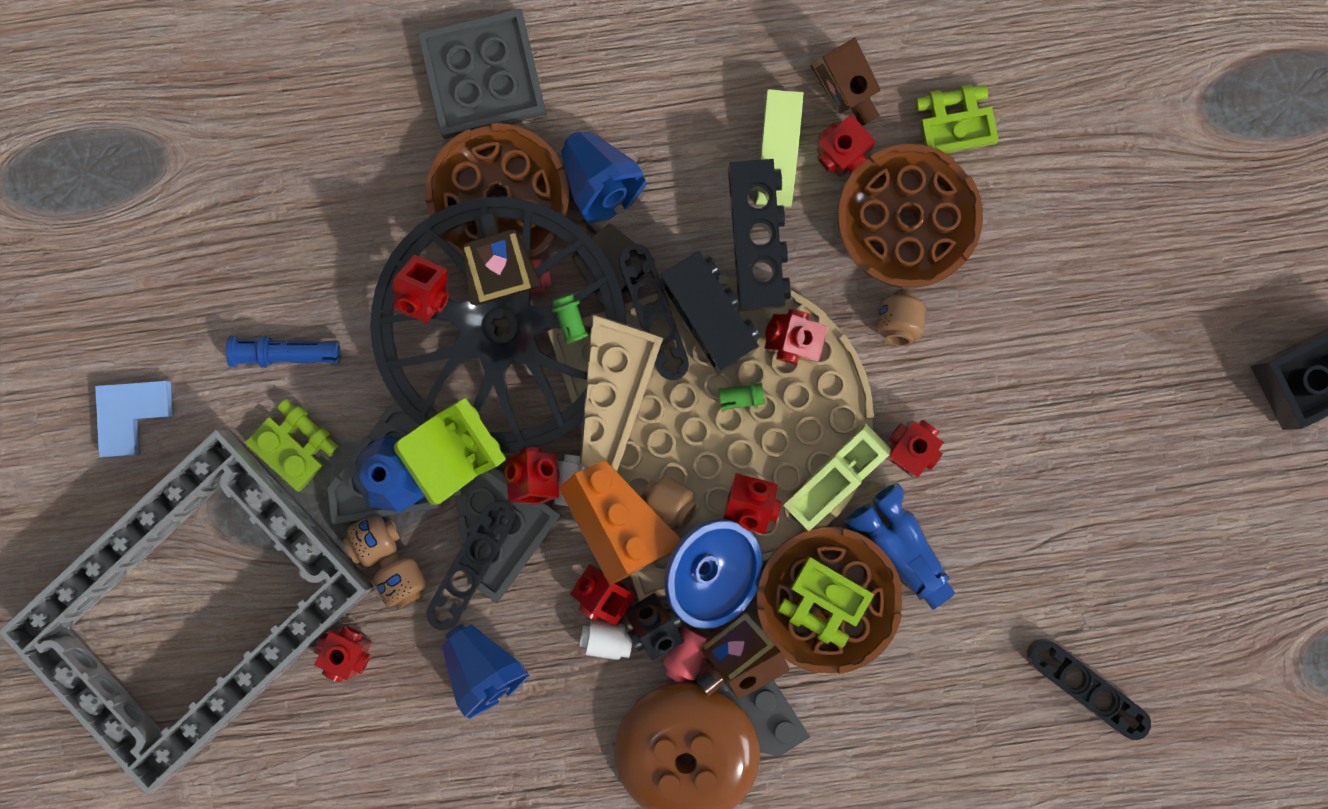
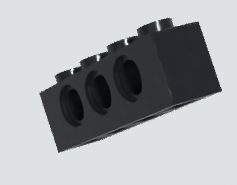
[728,159,791,312]

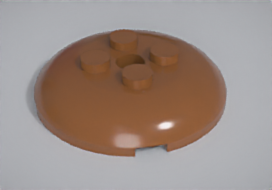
[425,123,569,259]
[837,144,983,288]
[756,527,903,674]
[614,682,760,809]

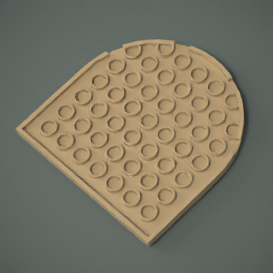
[547,277,874,602]

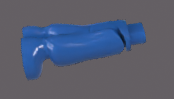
[843,482,955,610]

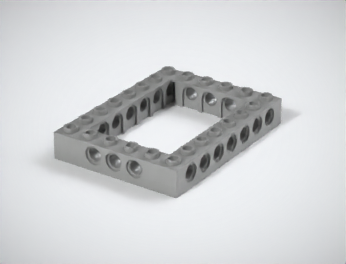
[0,430,374,796]

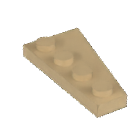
[580,313,663,472]

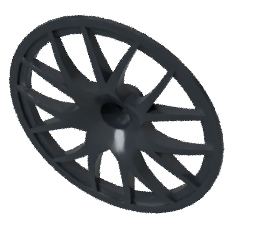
[370,197,626,453]

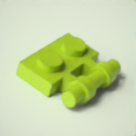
[915,84,999,153]
[245,399,339,492]
[778,556,874,648]

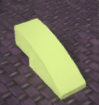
[756,89,804,208]
[783,424,891,531]

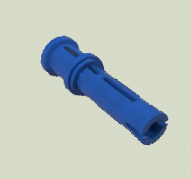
[226,335,341,368]

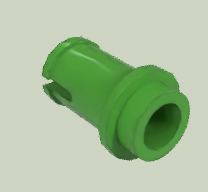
[551,294,588,343]
[719,380,765,411]

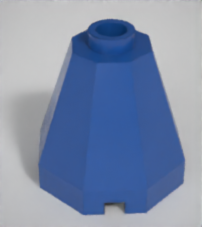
[561,131,647,223]
[353,435,425,513]
[442,624,530,719]

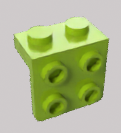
[394,397,506,505]

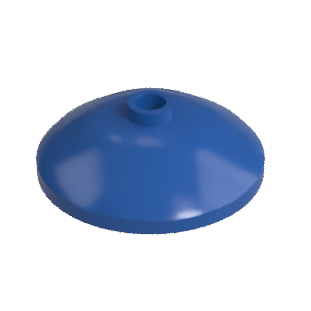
[664,519,762,628]

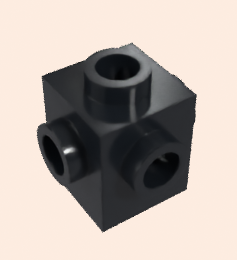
[624,593,684,661]

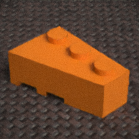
[559,460,681,585]

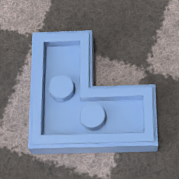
[95,381,173,457]

